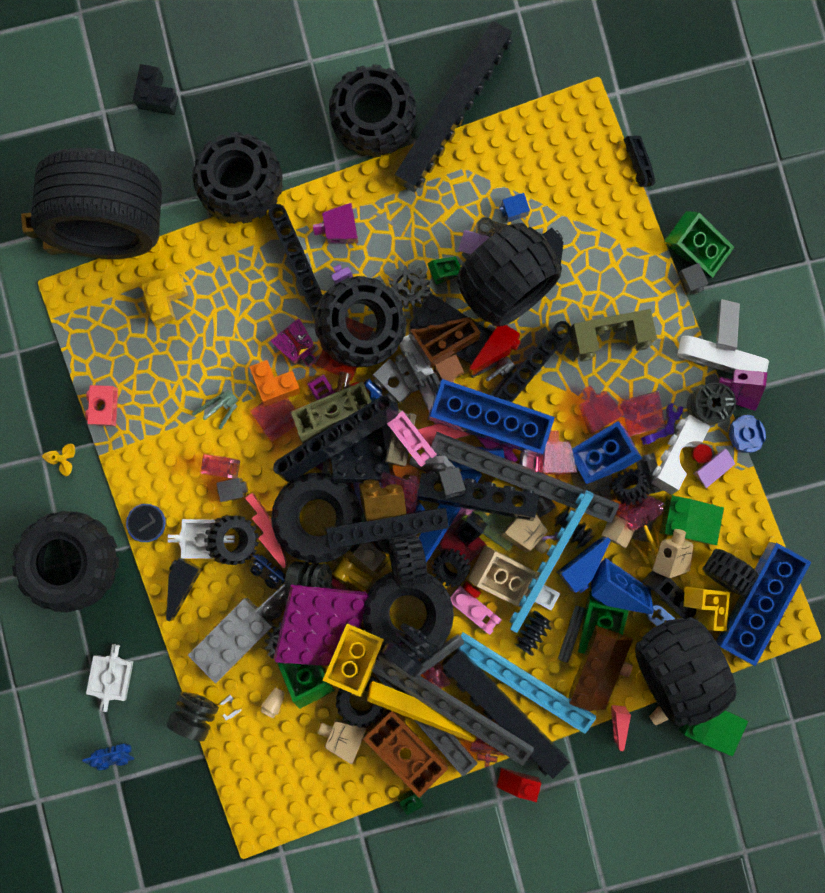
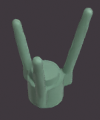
[192,390,239,429]

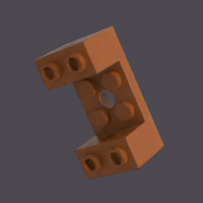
[363,709,448,798]

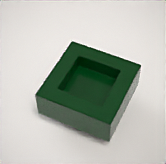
[397,790,424,815]

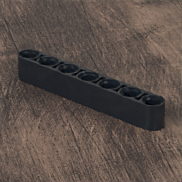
[269,204,323,317]
[494,321,571,402]
[273,396,399,482]

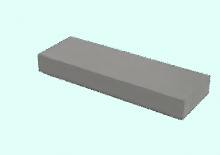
[716,299,740,352]

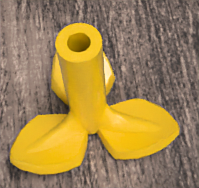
[42,444,75,477]

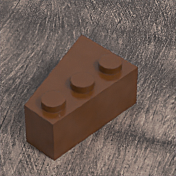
[409,317,481,369]

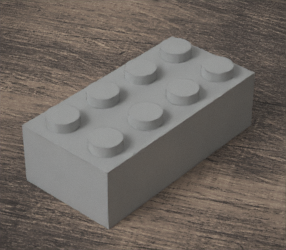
[188,597,275,683]

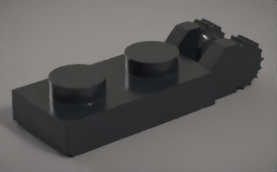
[623,136,656,187]

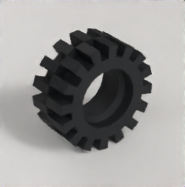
[612,469,650,506]
[432,548,471,587]

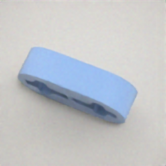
[646,605,675,626]

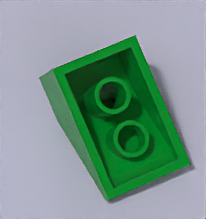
[664,211,735,278]
[659,495,724,545]
[578,591,629,654]
[278,663,335,709]
[679,710,748,757]

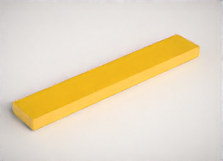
[367,681,476,742]

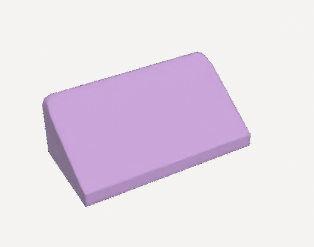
[458,230,489,255]
[693,448,735,488]

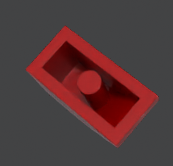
[496,767,541,802]

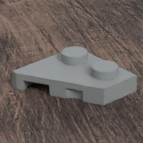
[409,456,456,476]

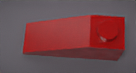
[469,325,521,376]

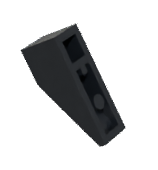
[166,558,202,622]
[642,570,697,619]

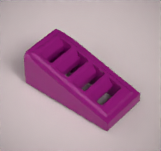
[307,374,334,413]

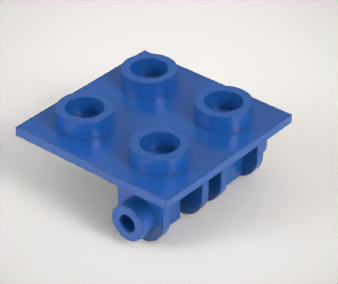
[82,743,134,771]

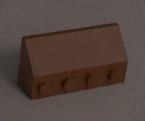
[568,625,633,711]

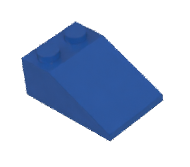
[568,421,642,484]
[556,537,611,593]
[591,558,654,614]

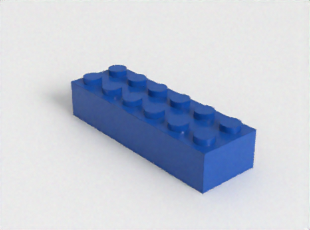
[427,379,555,457]
[716,542,811,666]

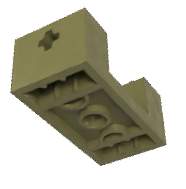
[569,309,657,362]
[291,381,381,444]

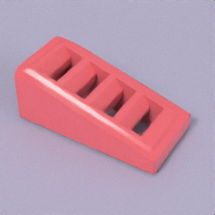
[611,705,631,751]

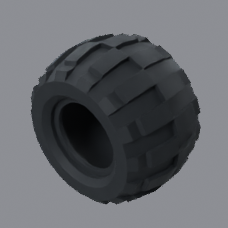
[457,223,562,326]
[12,511,119,613]
[635,617,737,727]

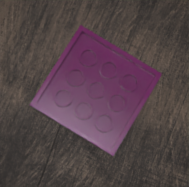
[274,585,369,666]

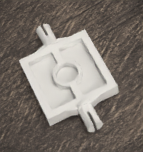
[167,519,235,559]
[86,644,134,712]

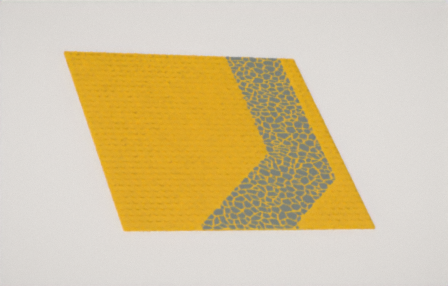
[38,77,821,859]

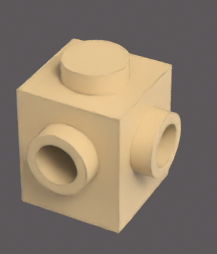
[602,515,637,548]

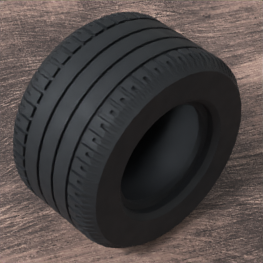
[31,148,162,259]

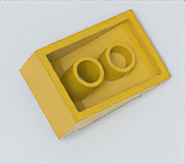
[323,624,384,697]

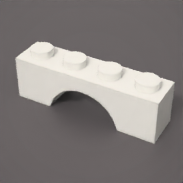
[651,415,710,495]

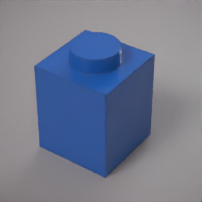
[499,193,530,222]

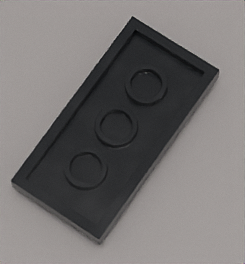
[410,293,493,365]

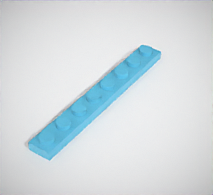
[509,490,593,633]
[460,632,596,734]

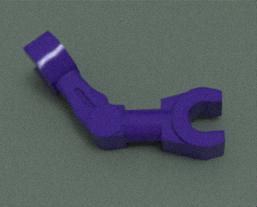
[640,403,683,445]

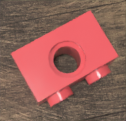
[85,385,118,426]

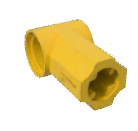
[332,556,373,592]

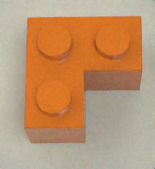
[249,360,300,407]

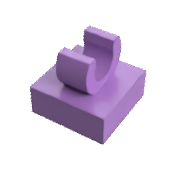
[331,264,353,284]

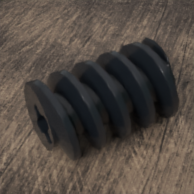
[554,506,596,549]
[514,610,553,656]

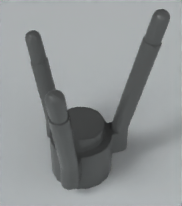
[471,357,516,396]

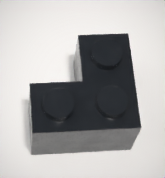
[133,64,178,115]

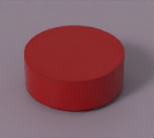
[692,444,713,464]
[462,581,482,598]

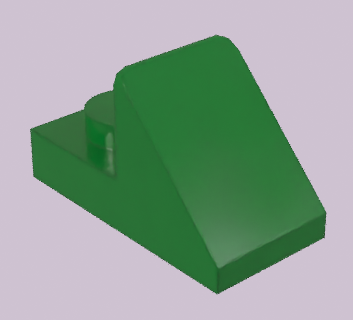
[427,256,461,285]

